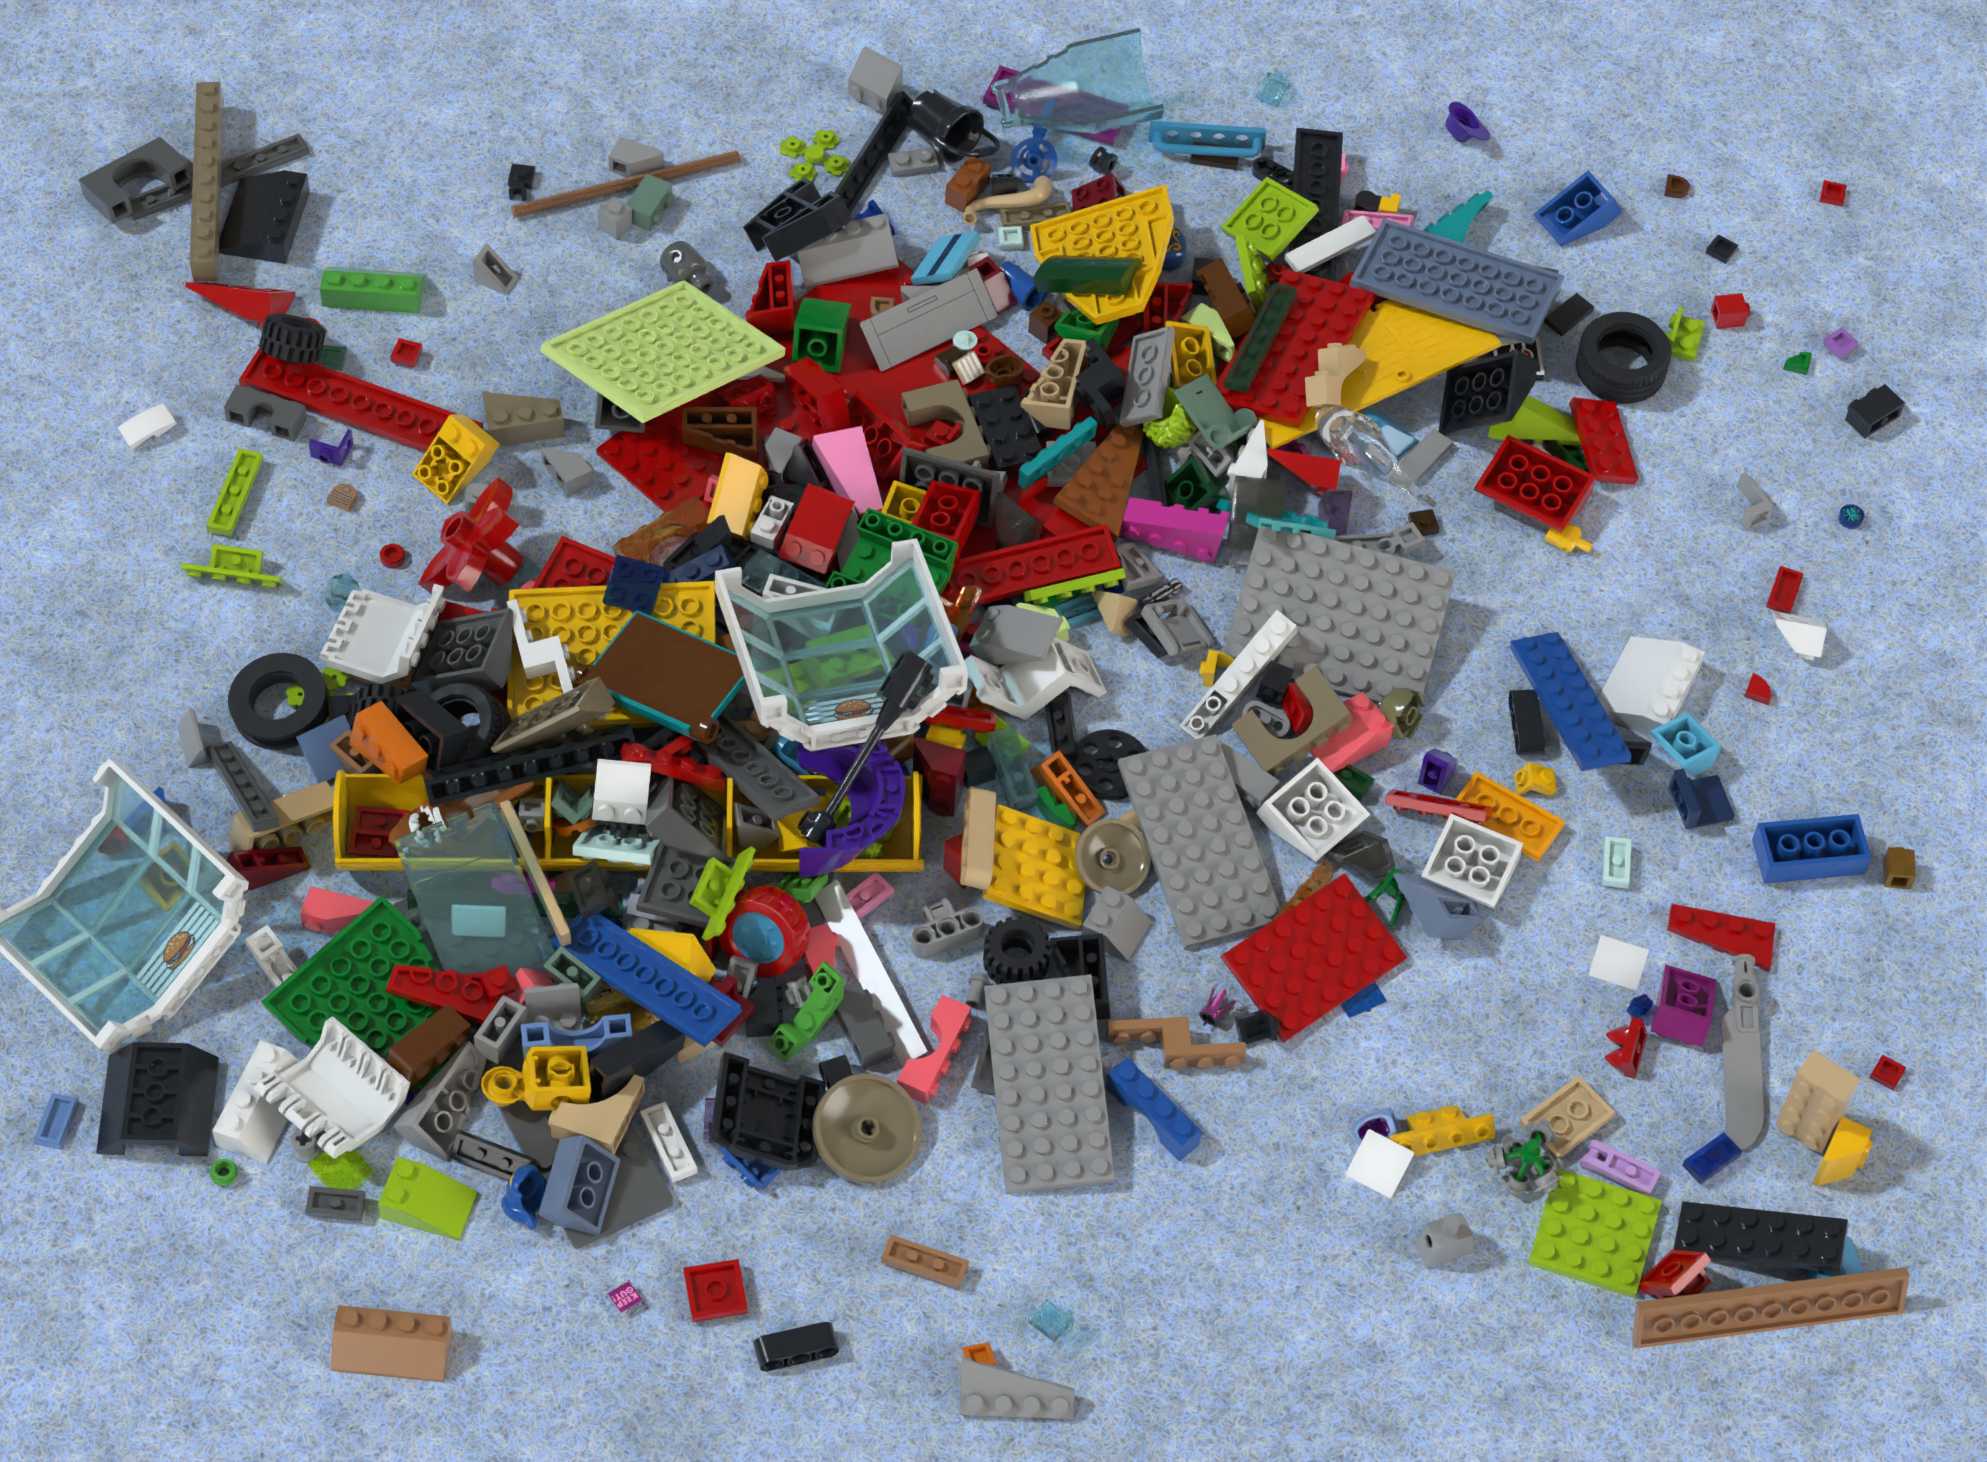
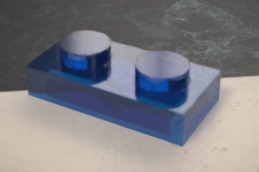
[1682,1132,1742,1185]

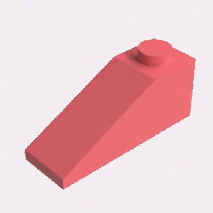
[300,886,374,932]
[802,923,839,979]

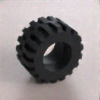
[259,314,326,364]
[349,684,410,730]
[983,916,1051,985]

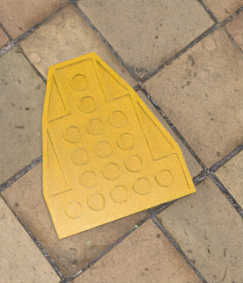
[1030,184,1174,325]

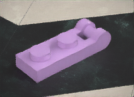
[1580,1140,1661,1196]

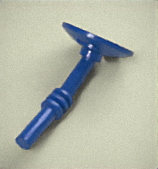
[1011,99,1058,183]

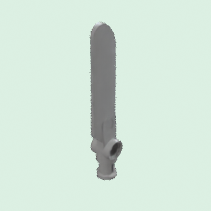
[1721,954,1764,1151]

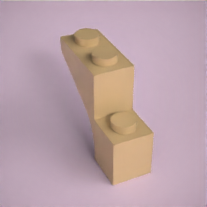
[1305,343,1367,408]

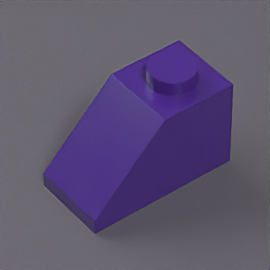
[1418,748,1458,795]

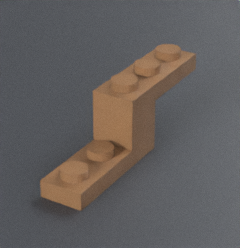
[1106,1017,1246,1070]

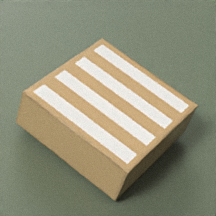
[952,351,985,385]

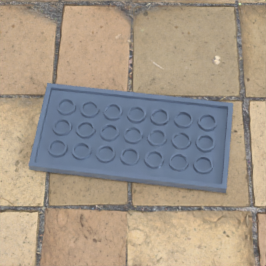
[1350,219,1564,345]

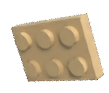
[1519,1075,1616,1159]

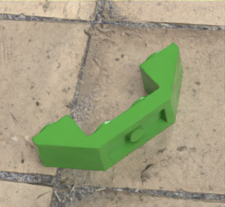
[766,961,844,1062]

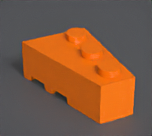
[349,701,429,785]

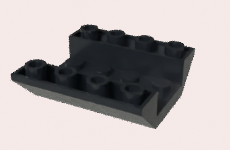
[96,1042,219,1157]

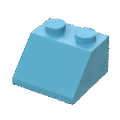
[1650,713,1722,776]

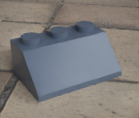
[538,1135,621,1235]

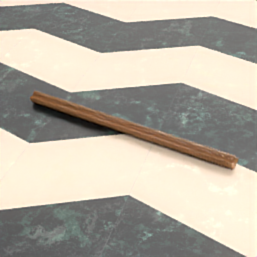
[511,150,741,218]

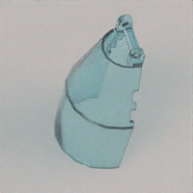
[991,28,1164,134]

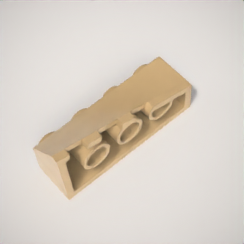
[1021,338,1088,430]

